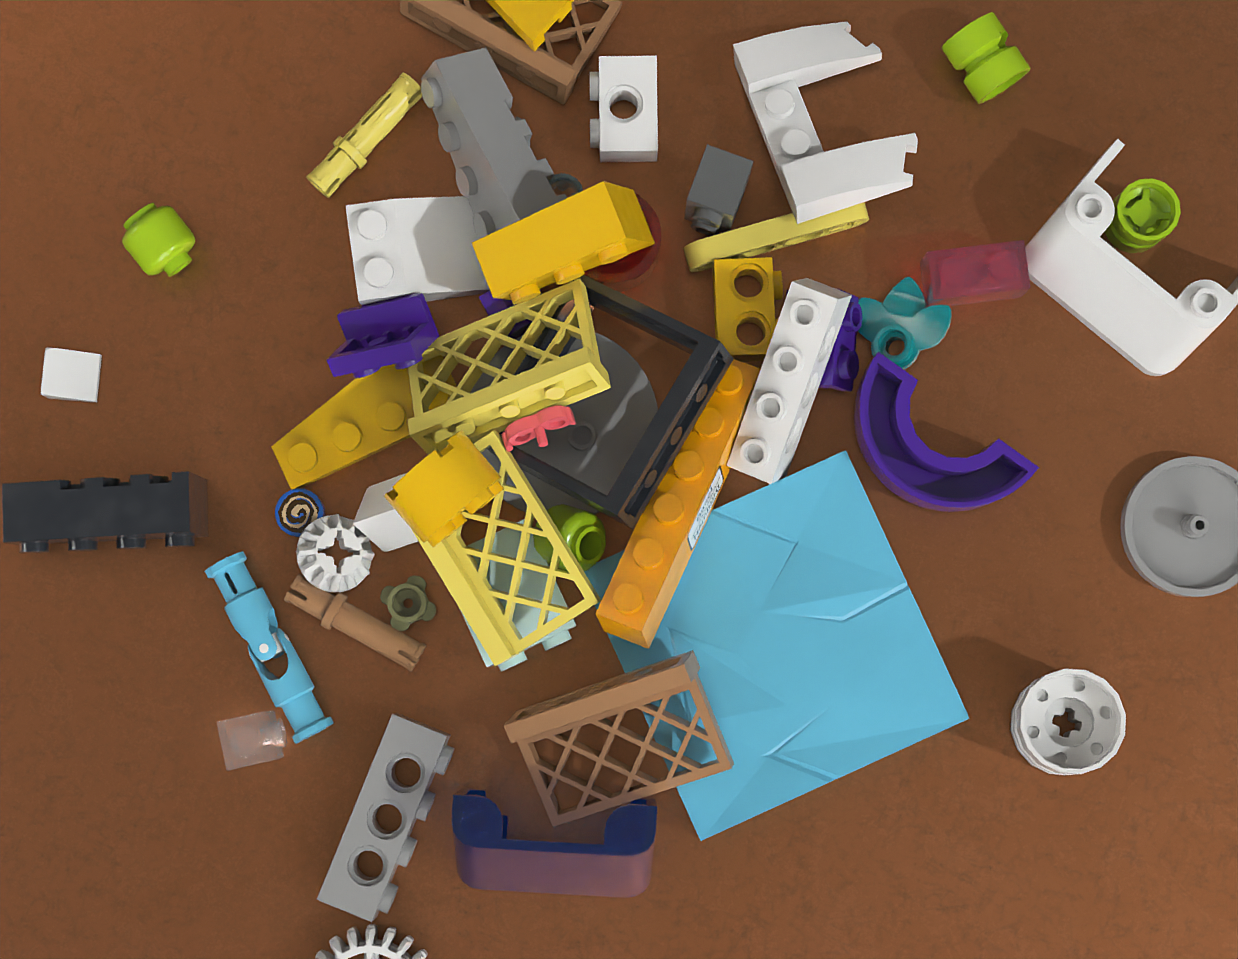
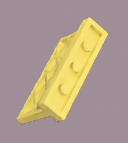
[408,278,611,455]
[412,430,601,666]

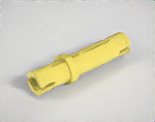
[306,72,422,198]

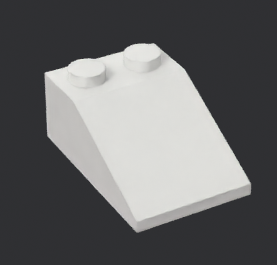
[346,196,490,305]

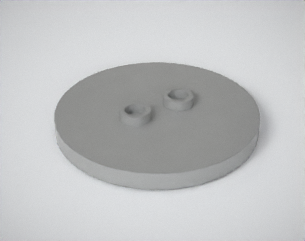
[470,333,658,514]

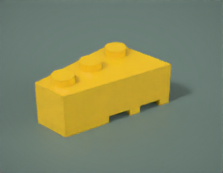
[472,181,655,304]

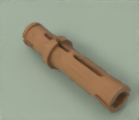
[284,574,427,672]

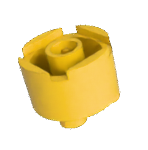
[384,430,505,548]

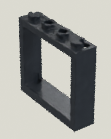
[487,275,733,529]

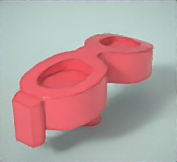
[501,406,576,452]

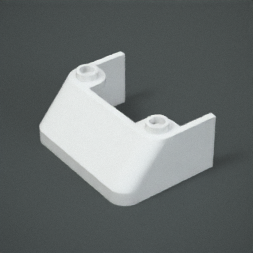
[1021,139,1238,376]

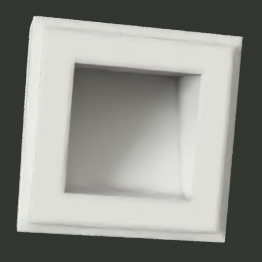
[41,347,102,403]

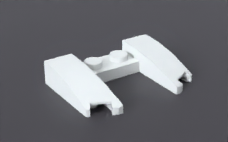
[733,22,918,224]

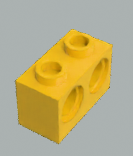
[712,257,783,362]

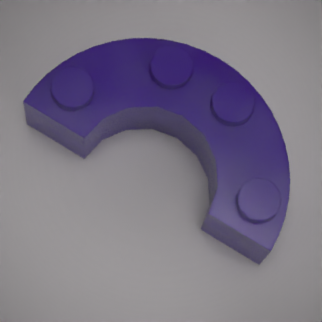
[854,352,1039,512]

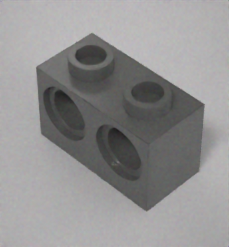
[684,144,754,236]

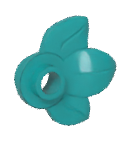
[858,277,952,370]

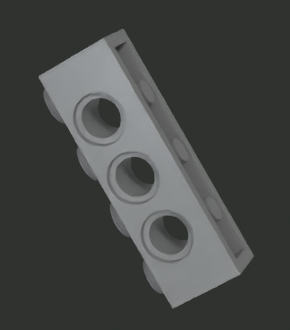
[317,713,454,922]

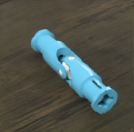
[204,551,334,744]

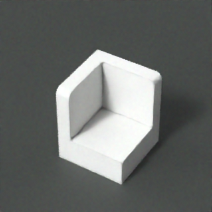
[353,473,418,552]

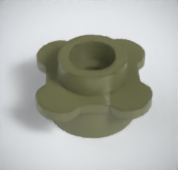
[380,575,436,631]

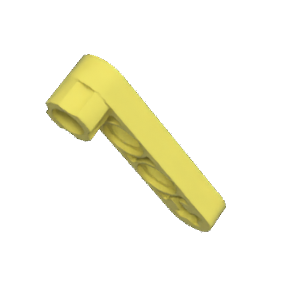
[683,202,870,272]

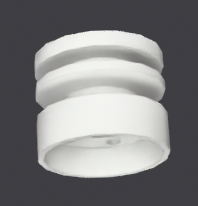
[1011,669,1126,775]

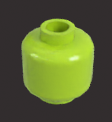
[122,203,195,277]
[533,504,606,571]

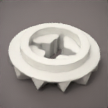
[296,514,375,593]

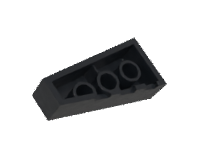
[2,471,209,553]

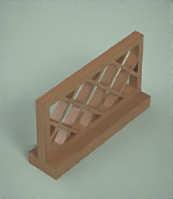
[400,0,622,105]
[504,650,734,827]

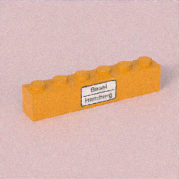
[595,359,761,649]

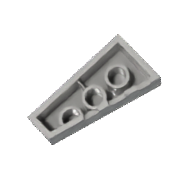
[421,47,567,239]

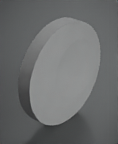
[1120,456,1238,597]

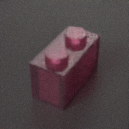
[920,240,1031,307]

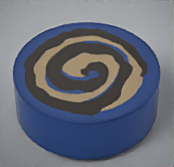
[275,488,326,538]

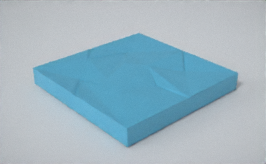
[584,450,970,841]

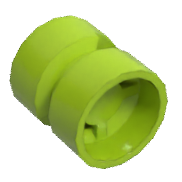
[941,12,1031,104]
[1104,178,1181,253]

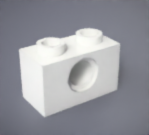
[590,56,658,162]

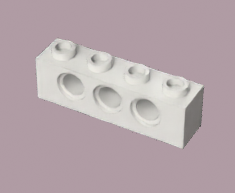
[727,278,852,484]

